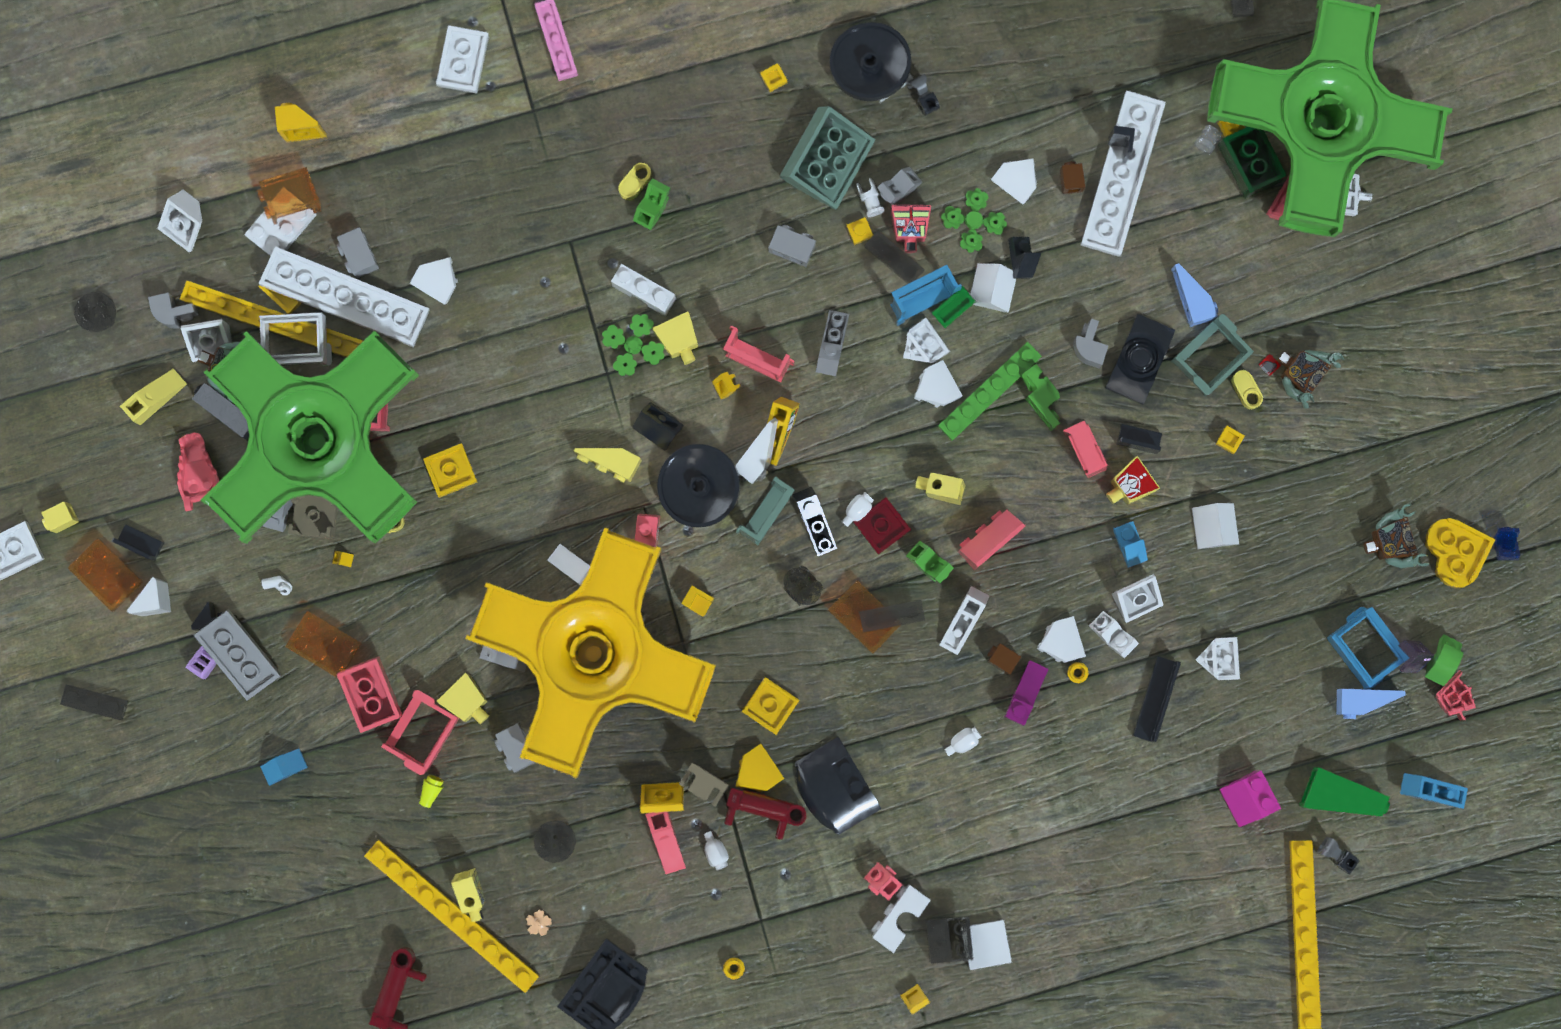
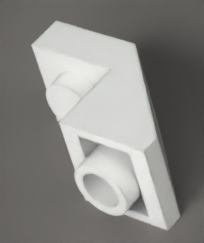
[1089,611,1139,658]

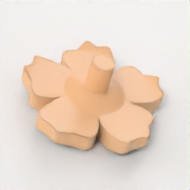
[526,910,552,936]

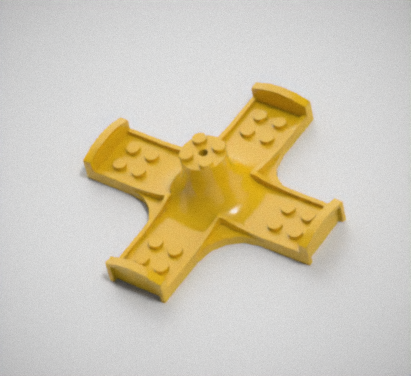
[465,528,716,778]

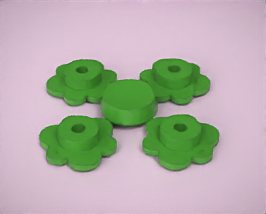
[941,188,1007,253]
[602,314,665,376]

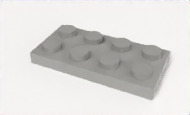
[194,609,281,700]

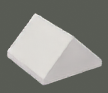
[971,264,1016,313]
[181,319,232,362]
[1192,503,1239,549]
[1112,574,1163,623]
[127,577,171,616]

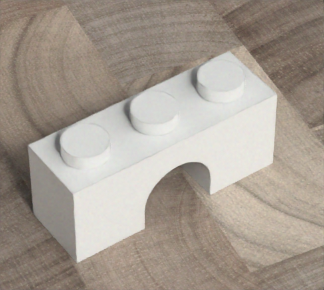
[611,264,676,317]
[871,884,930,953]

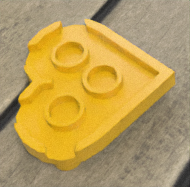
[1425,518,1496,588]

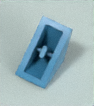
[261,748,308,786]

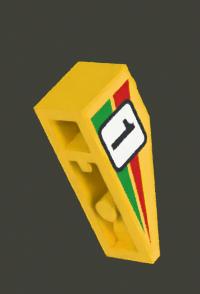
[767,397,800,466]

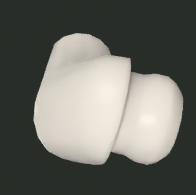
[262,576,292,595]

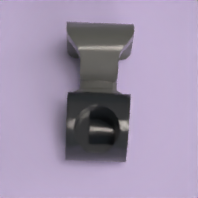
[907,74,940,116]
[1316,837,1359,875]

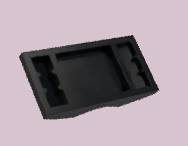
[1105,314,1175,405]

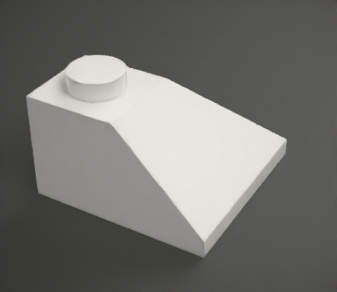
[157,190,202,253]

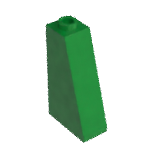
[1299,767,1390,817]

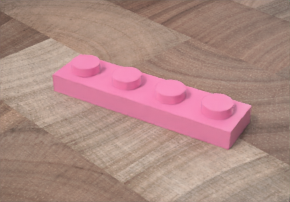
[534,0,578,81]

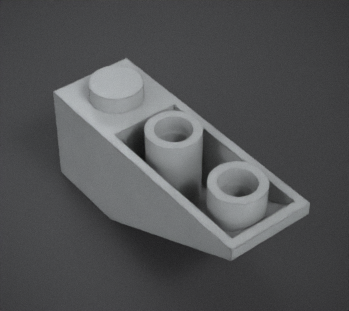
[816,310,849,376]

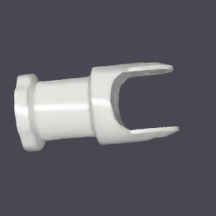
[857,178,885,217]

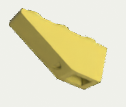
[120,369,187,425]
[574,448,642,483]

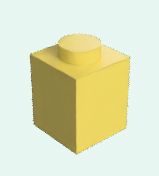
[41,501,79,533]

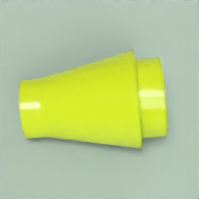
[419,775,444,808]

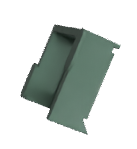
[1171,314,1254,396]
[736,476,795,545]

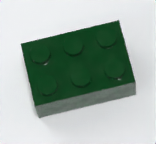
[1218,127,1287,199]

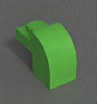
[633,178,670,230]
[906,541,954,583]
[1425,634,1464,686]

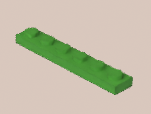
[938,342,1042,441]

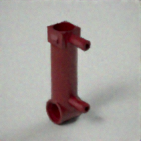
[724,788,807,840]
[369,947,427,1029]

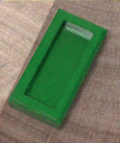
[932,286,977,329]

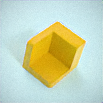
[681,586,714,617]

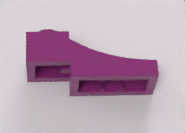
[1004,660,1049,726]

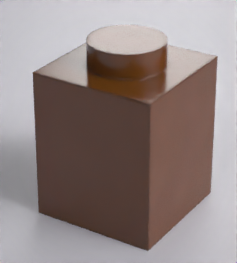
[1059,161,1086,195]
[987,643,1021,675]

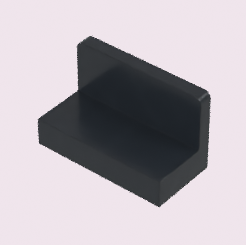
[1108,126,1135,163]
[633,401,684,451]
[1116,424,1162,454]
[112,524,164,561]

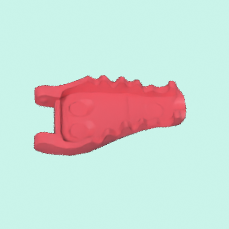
[177,433,220,511]

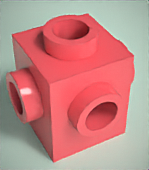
[864,862,902,901]

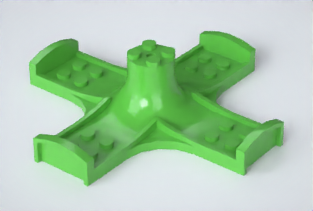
[1207,0,1452,237]
[201,331,419,544]

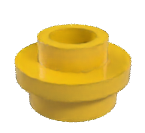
[1067,662,1089,683]
[723,957,745,979]

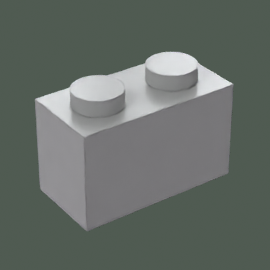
[768,225,816,267]
[337,227,379,278]
[495,723,536,773]

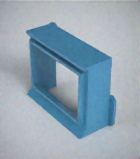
[890,265,962,326]
[1327,607,1411,690]

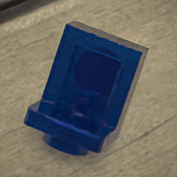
[1494,527,1521,560]

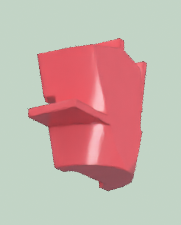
[1435,670,1476,721]

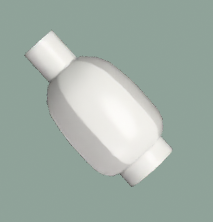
[841,492,874,527]
[944,727,981,756]
[704,831,729,870]

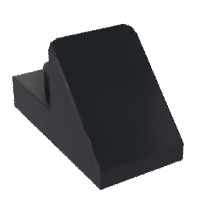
[1008,237,1041,279]
[191,602,238,631]

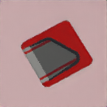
[1259,354,1281,376]

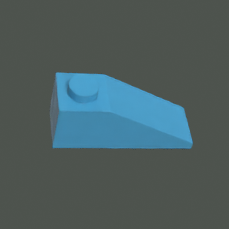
[1400,773,1468,809]

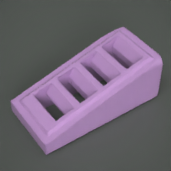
[185,646,216,679]

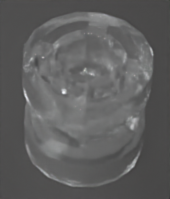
[1194,125,1223,154]

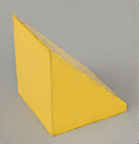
[332,551,354,567]

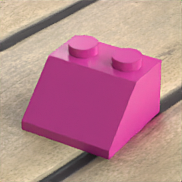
[1219,770,1281,827]

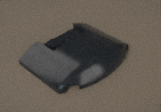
[795,737,882,835]
[557,938,648,1029]

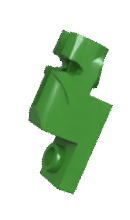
[1021,364,1060,431]

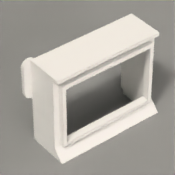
[259,313,332,366]

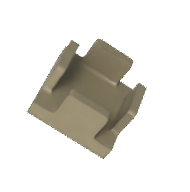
[679,762,729,807]

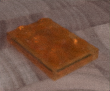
[68,538,143,612]
[828,581,902,654]
[285,611,362,678]

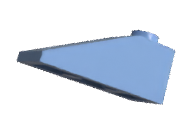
[1171,264,1218,327]
[1337,689,1405,719]

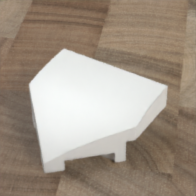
[991,158,1037,204]
[410,257,458,304]
[903,318,950,363]
[914,360,962,408]
[1037,616,1086,663]
[1196,637,1240,680]

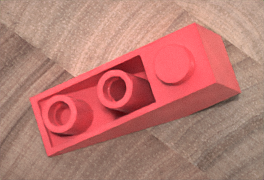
[646,812,686,874]

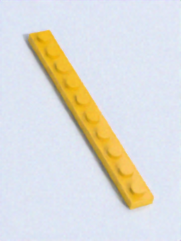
[179,281,363,358]
[364,840,540,993]
[1289,840,1321,1029]

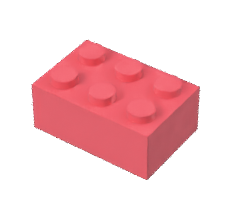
[337,656,402,733]

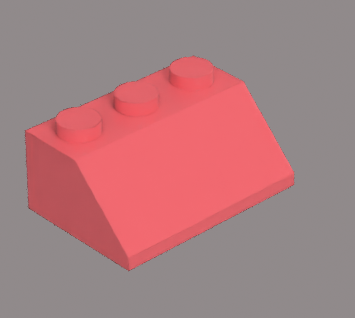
[958,510,1025,571]

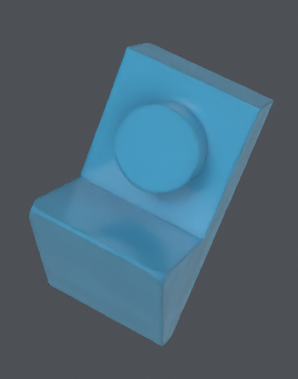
[1113,521,1148,568]

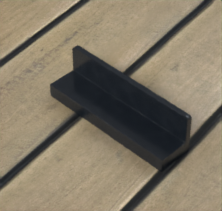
[1132,656,1181,743]

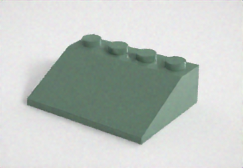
[779,106,875,210]

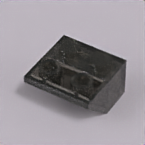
[925,916,973,964]

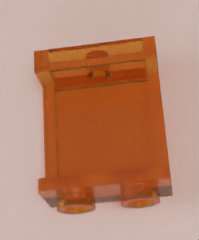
[257,167,321,225]

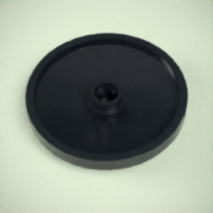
[830,22,911,101]
[657,444,741,527]

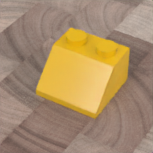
[275,103,327,142]

